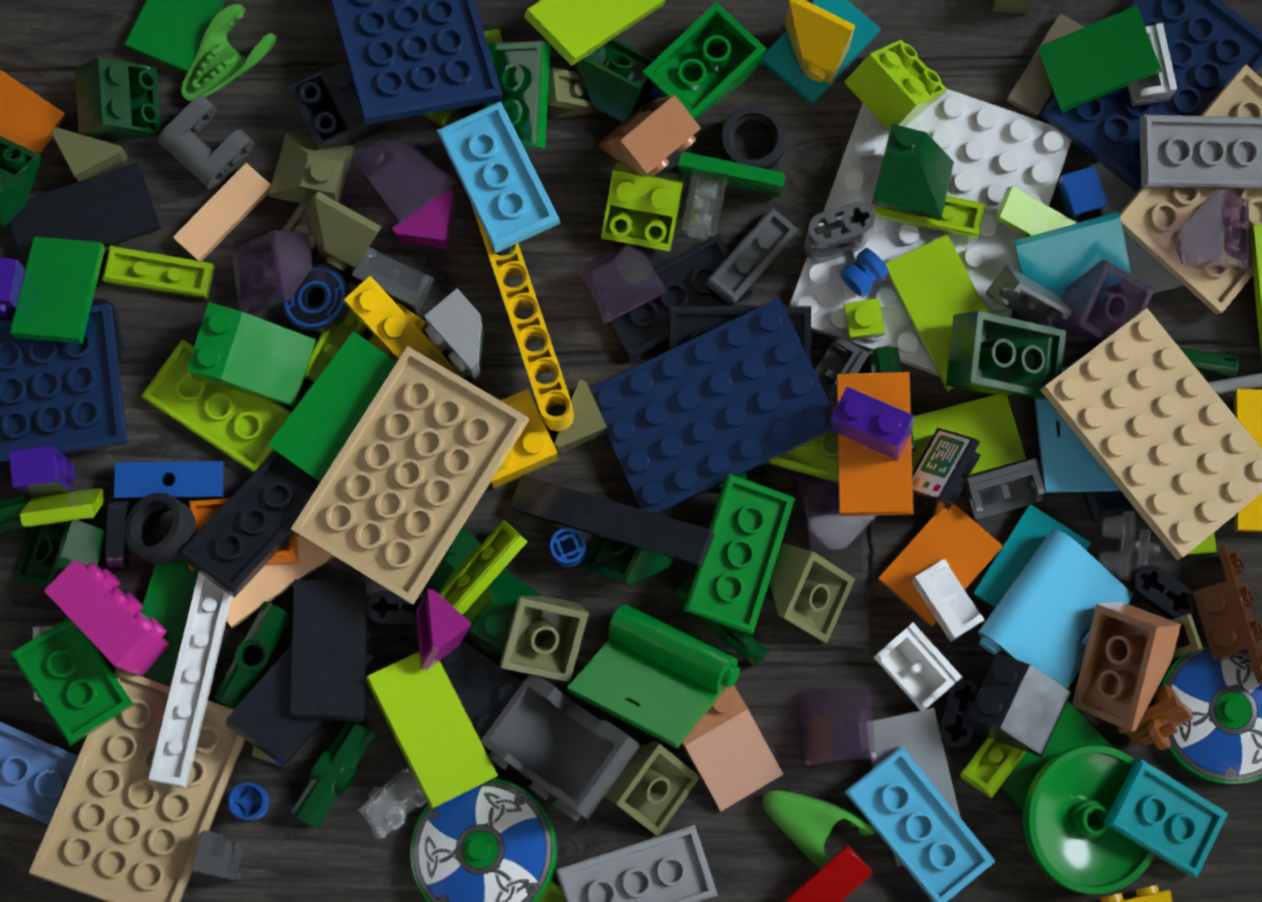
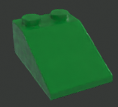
[643,1,767,120]
[187,302,316,407]

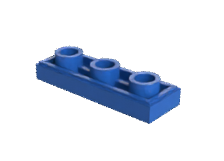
[114,461,224,500]

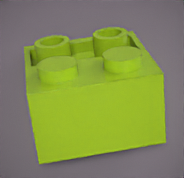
[845,39,947,132]
[601,162,685,251]

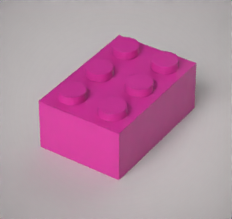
[44,559,172,677]

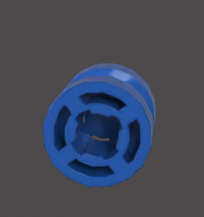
[839,248,889,298]
[550,528,586,568]
[228,783,270,821]

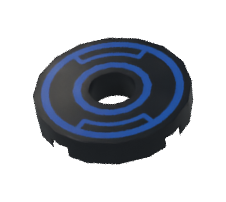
[281,264,351,334]

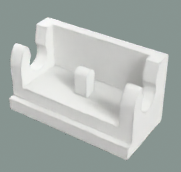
[1128,23,1177,107]
[911,559,985,642]
[874,623,962,712]

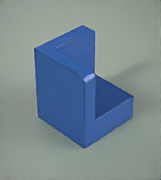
[1056,166,1108,222]

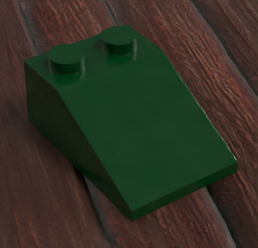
[946,311,1066,400]

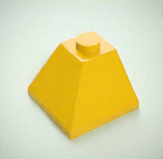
[785,0,856,84]

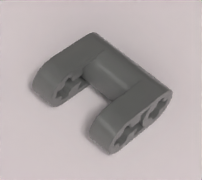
[158,95,254,189]
[804,202,875,262]

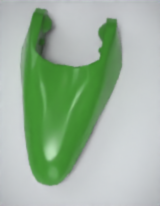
[181,4,277,101]
[762,790,875,868]

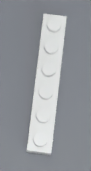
[149,573,232,788]

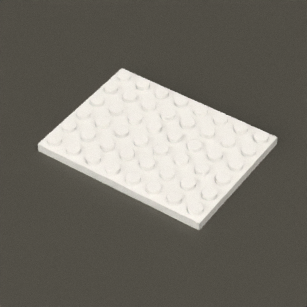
[790,89,1071,376]

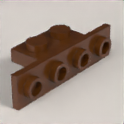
[1193,544,1262,686]

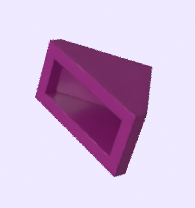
[392,187,455,249]
[416,589,471,670]

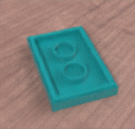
[763,0,881,106]
[1014,212,1132,298]
[972,504,1091,609]
[1104,759,1228,878]

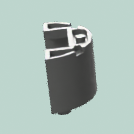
[481,674,640,821]

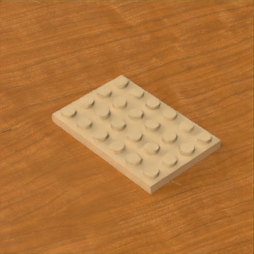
[1119,65,1262,315]
[1040,308,1262,561]
[291,346,529,604]
[29,668,246,902]

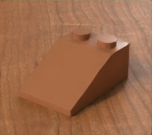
[598,95,701,175]
[1072,601,1181,732]
[681,685,783,811]

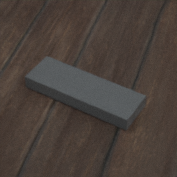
[706,207,799,305]

